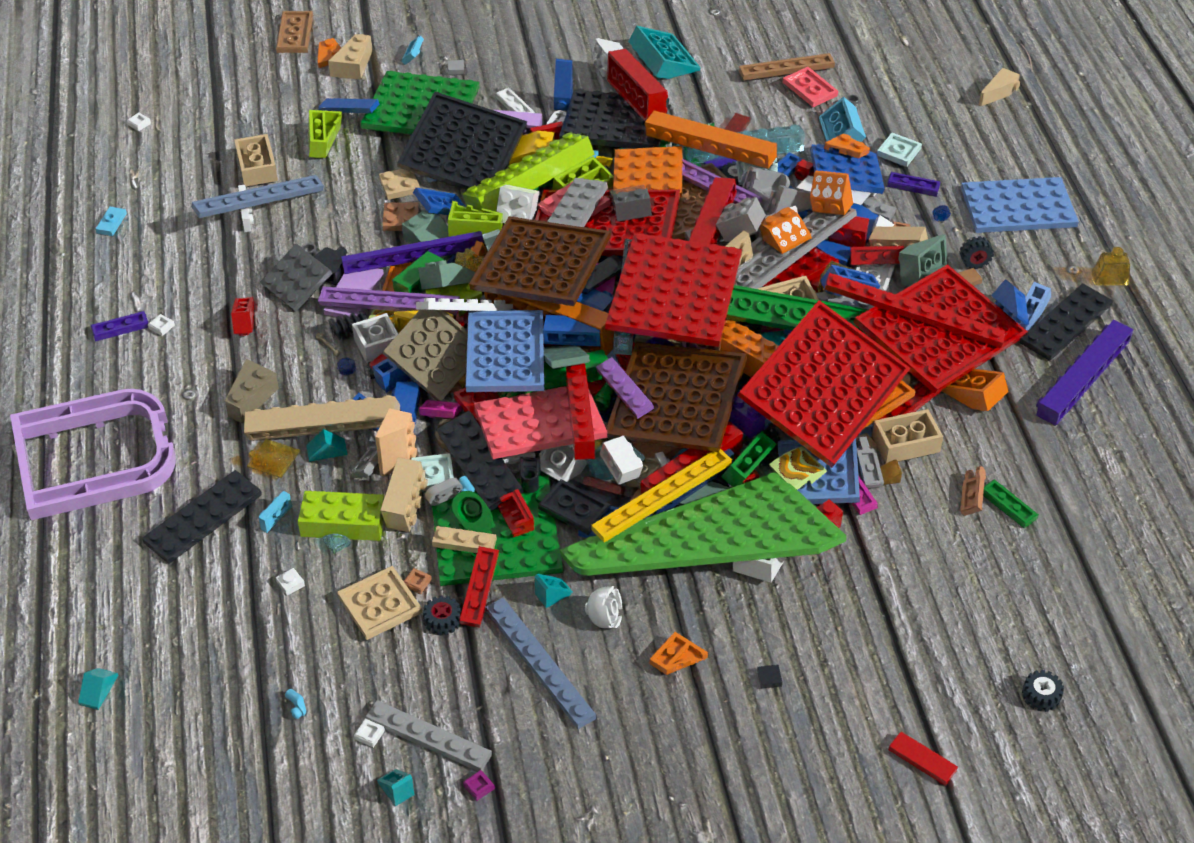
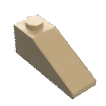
[979,68,1020,106]

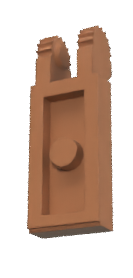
[960,466,986,516]

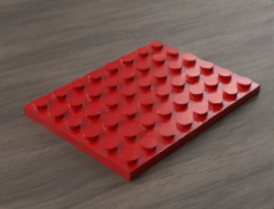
[535,189,680,257]
[605,233,742,347]
[853,264,1028,394]
[737,300,911,468]

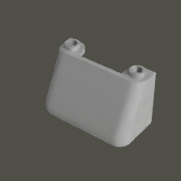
[742,166,812,216]

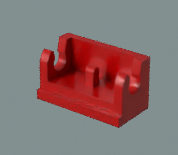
[498,489,534,537]

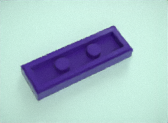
[887,172,941,197]
[91,311,149,342]

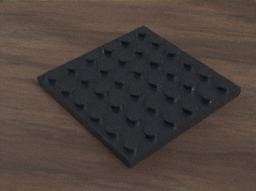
[559,89,670,149]
[397,91,527,190]

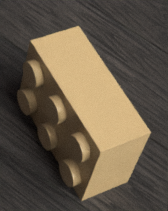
[234,134,278,187]
[872,409,943,463]
[381,457,428,532]

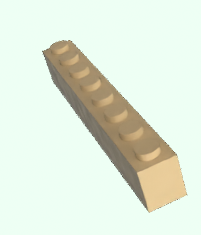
[244,395,400,441]

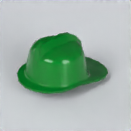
[452,491,493,533]

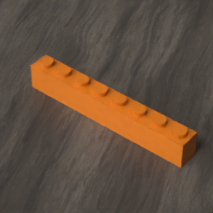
[645,111,777,169]

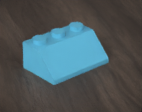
[819,97,866,142]

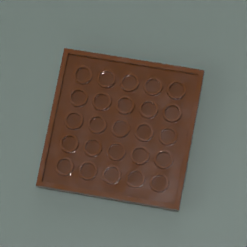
[469,216,611,306]
[606,342,747,452]

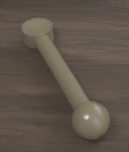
[316,333,340,357]

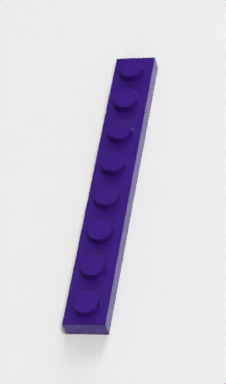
[341,231,484,274]

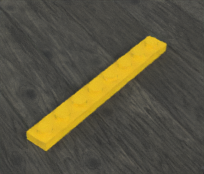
[592,449,732,543]

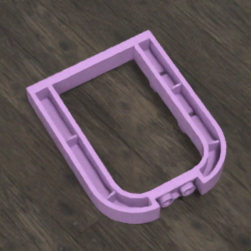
[10,389,176,520]

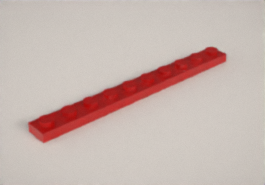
[824,273,1005,348]

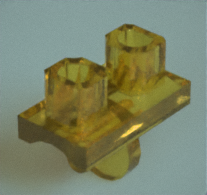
[455,248,484,272]

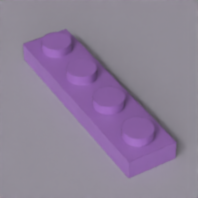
[596,357,654,419]

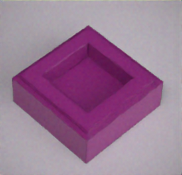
[463,770,495,801]

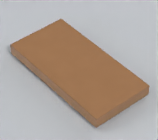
[276,11,314,53]

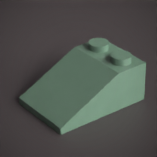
[402,209,454,260]
[899,234,947,286]
[418,260,476,289]

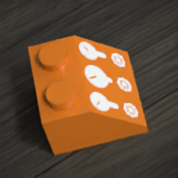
[810,170,853,215]
[760,207,812,254]

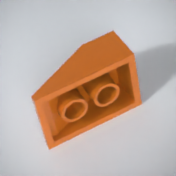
[942,369,1008,411]

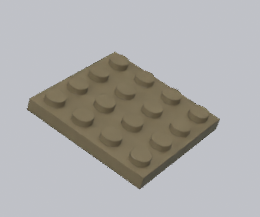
[382,310,468,401]

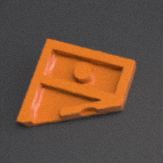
[318,38,341,68]

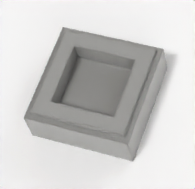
[448,60,464,75]

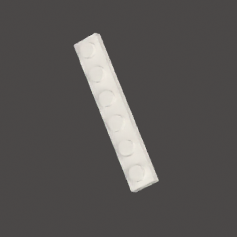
[416,298,513,311]

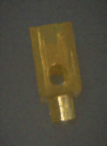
[1092,247,1130,285]

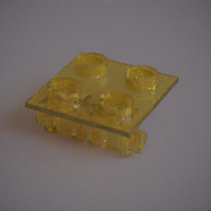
[247,439,300,478]

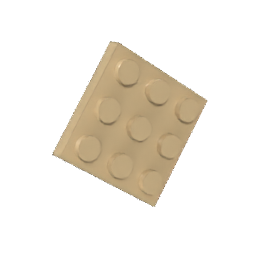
[337,566,422,640]

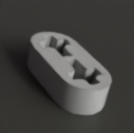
[425,478,463,506]

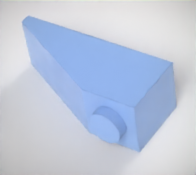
[1019,282,1051,331]

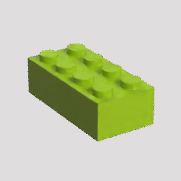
[298,491,384,541]

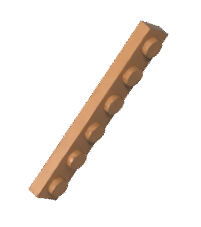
[739,53,835,80]

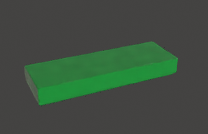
[983,479,1039,528]

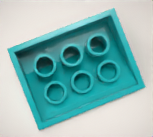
[628,26,701,79]

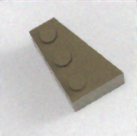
[225,359,279,424]

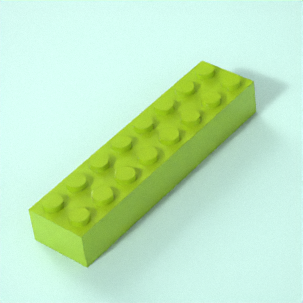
[462,132,595,211]

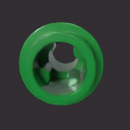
[593,382,614,411]

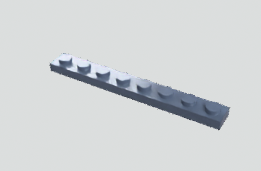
[191,175,324,218]
[486,598,596,729]

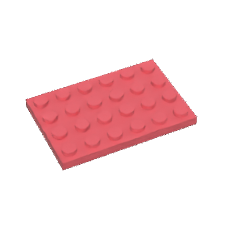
[474,386,607,459]

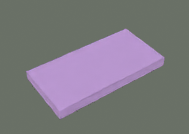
[324,268,384,319]

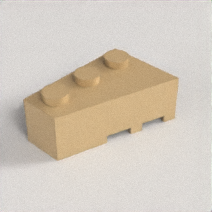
[328,34,372,80]
[869,226,928,249]

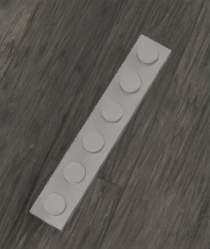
[366,700,492,771]

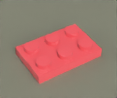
[783,67,838,107]

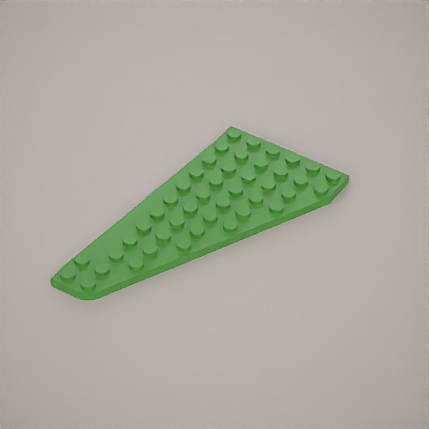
[560,472,846,575]

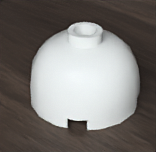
[585,586,622,628]

